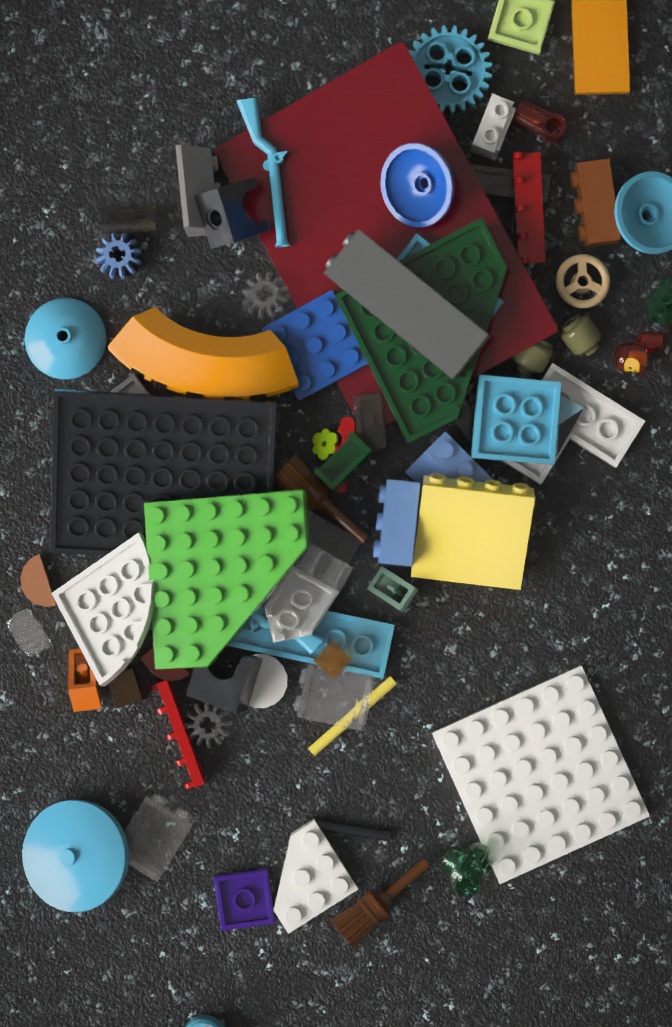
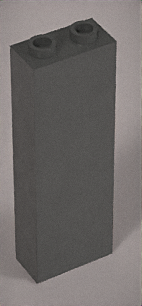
[324,229,491,380]

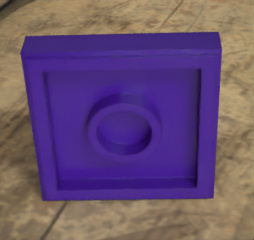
[213,867,275,931]

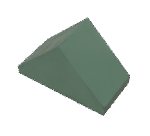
[367,566,418,612]

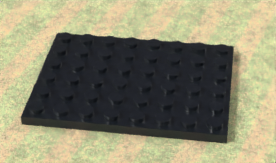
[50,389,277,556]

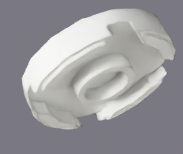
[234,654,288,708]

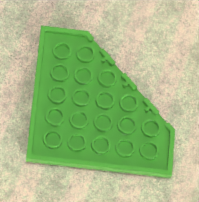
[144,490,310,669]

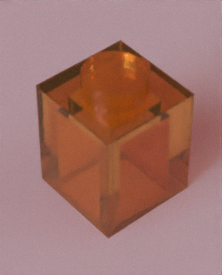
[313,640,352,680]

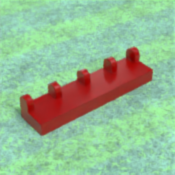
[512,152,546,264]
[148,679,207,789]

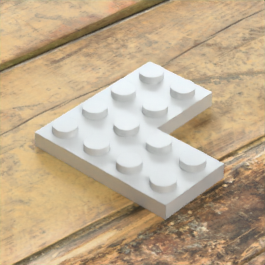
[503,363,645,485]

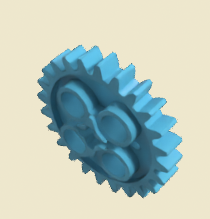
[408,25,492,115]

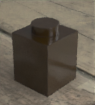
[108,666,145,708]

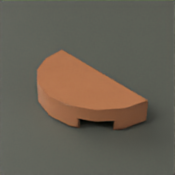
[20,554,57,607]

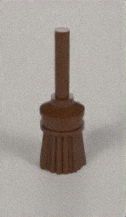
[273,454,369,544]
[331,858,431,948]

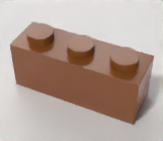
[570,158,621,248]

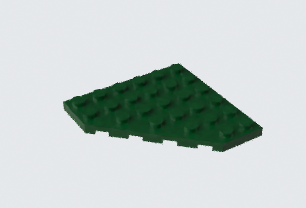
[334,217,508,443]

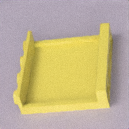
[411,473,535,590]

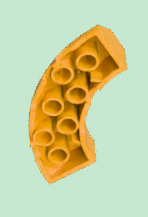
[108,307,299,400]

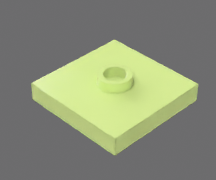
[487,0,555,55]

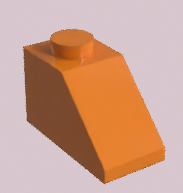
[68,648,101,712]

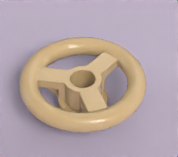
[556,254,610,308]

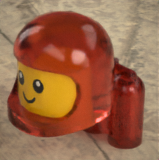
[614,331,664,376]

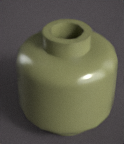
[561,314,602,356]
[513,339,553,376]

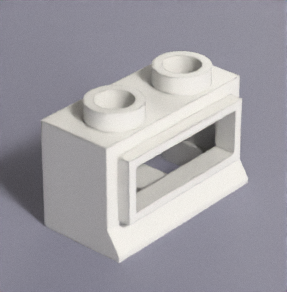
[470,94,516,161]

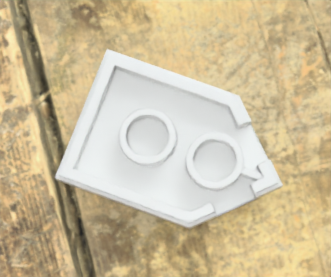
[264,565,339,642]

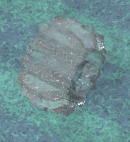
[242,272,288,319]
[7,609,50,657]
[185,702,232,748]

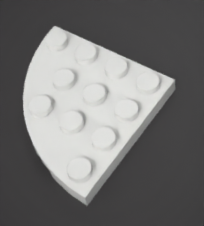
[52,533,155,686]

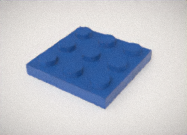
[261,290,368,401]

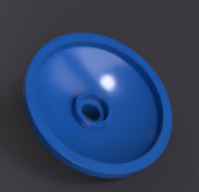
[381,143,455,227]

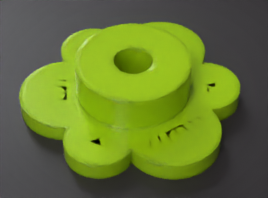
[312,429,338,460]

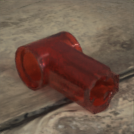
[512,99,566,144]

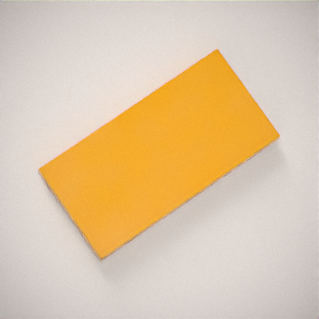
[571,0,630,95]

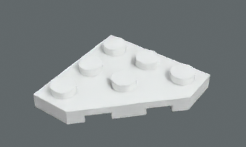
[274,819,358,934]

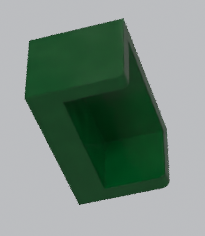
[313,432,374,493]

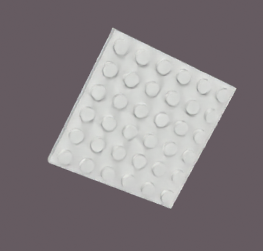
[431,665,650,884]

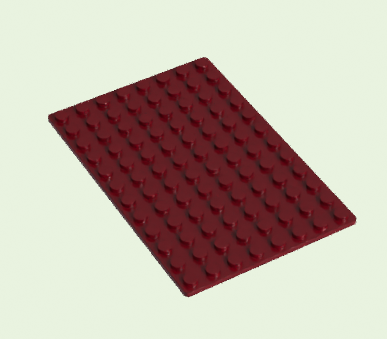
[214,42,558,434]

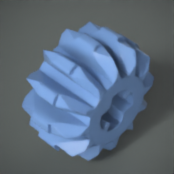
[95,233,142,280]

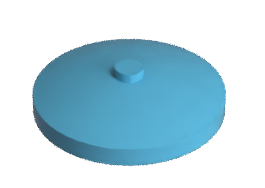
[22,799,129,912]

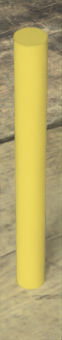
[308,676,397,756]

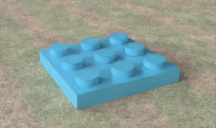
[471,375,561,465]

